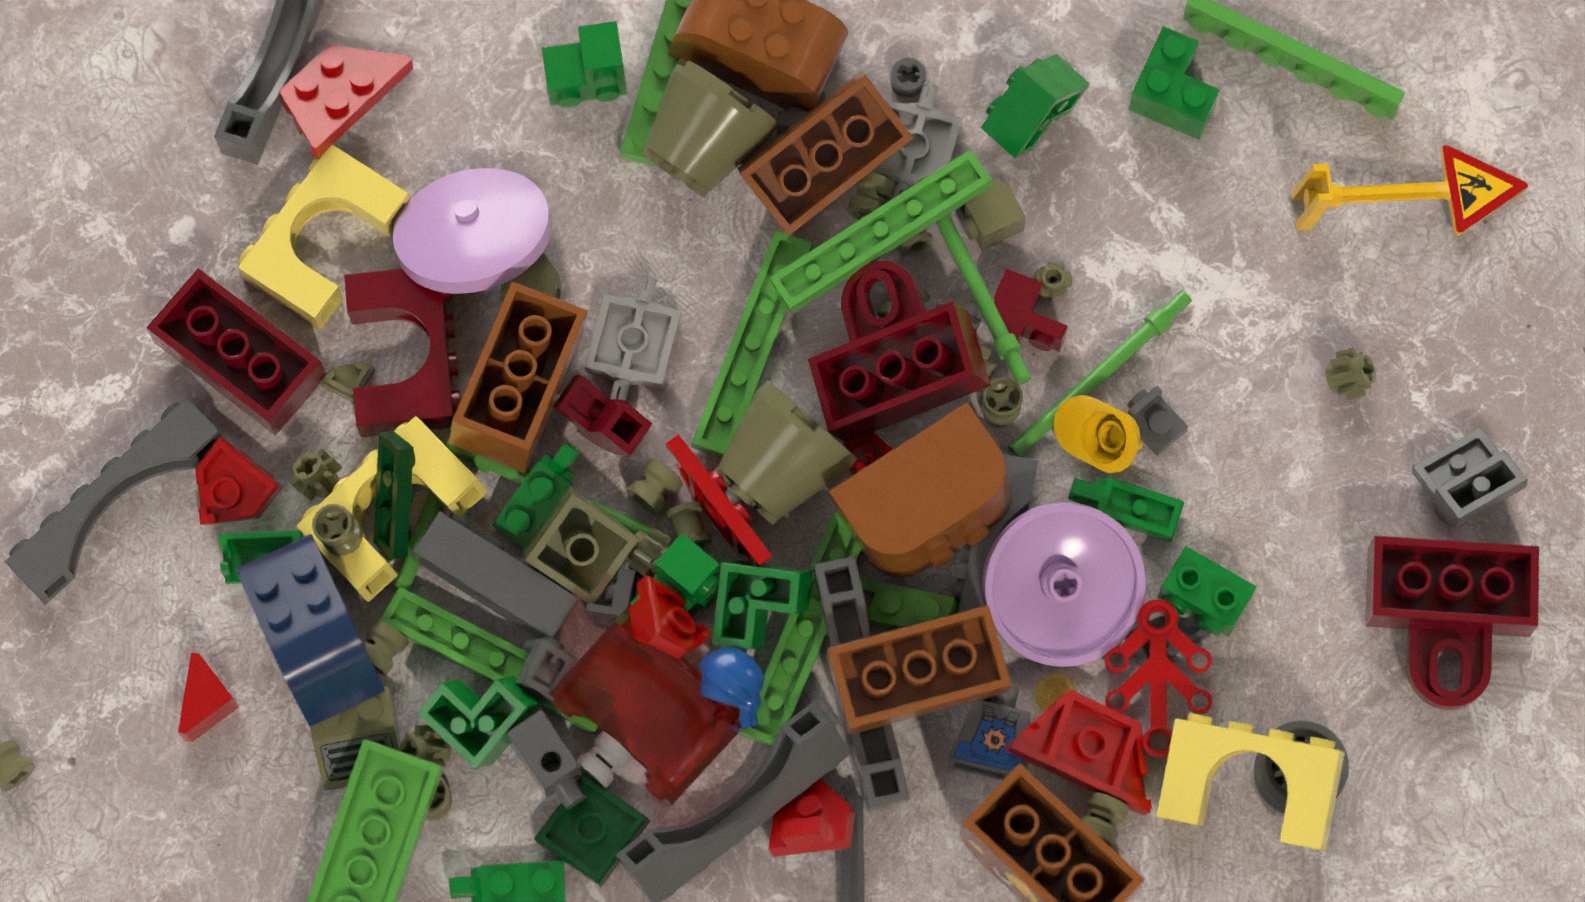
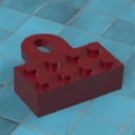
[808,261,991,442]
[1366,536,1539,710]

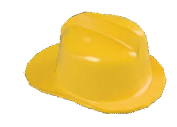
[1053,395,1144,473]

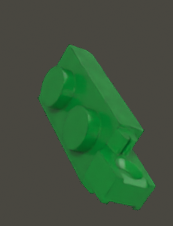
[492,442,581,549]
[1068,476,1184,542]
[449,861,566,902]

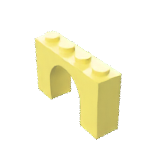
[238,145,410,330]
[296,416,488,603]
[1156,713,1345,851]

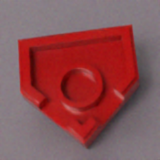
[195,437,283,526]
[628,575,712,659]
[768,779,855,857]

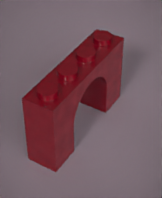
[344,268,461,438]

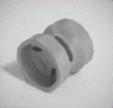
[576,731,632,788]

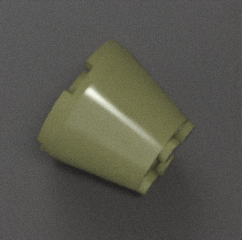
[641,58,779,198]
[715,380,857,525]

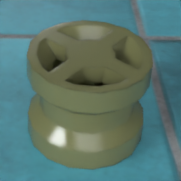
[0,740,35,792]

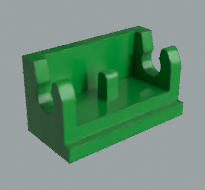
[219,530,304,584]

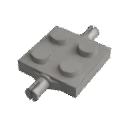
[871,82,962,199]
[584,275,682,401]

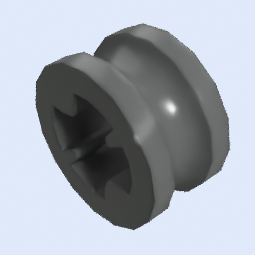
[891,58,926,98]

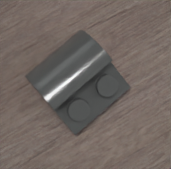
[1412,428,1528,528]

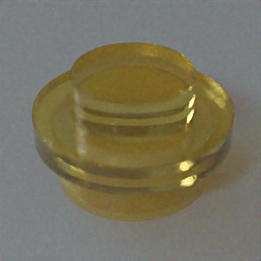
[1035,673,1076,710]

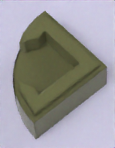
[320,362,375,403]

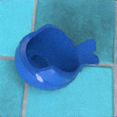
[699,647,765,730]

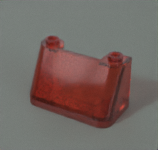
[549,610,742,805]

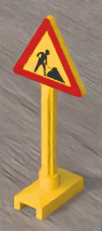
[1291,145,1528,236]

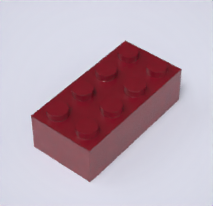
[146,268,326,436]

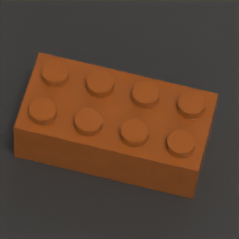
[737,71,914,236]
[827,605,1011,735]

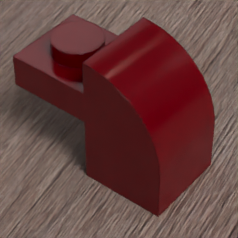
[994,268,1068,352]
[553,375,653,456]

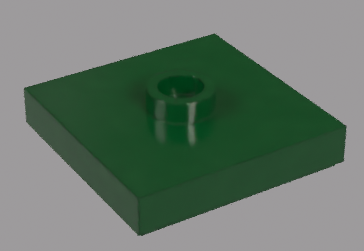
[534,773,651,888]

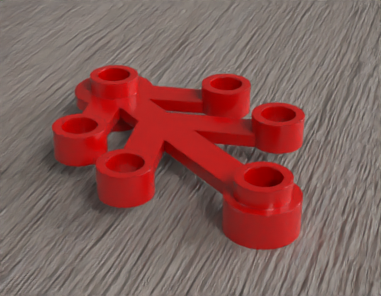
[1104,599,1212,759]

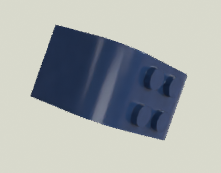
[236,534,385,727]

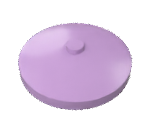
[393,168,552,294]
[982,502,1146,667]

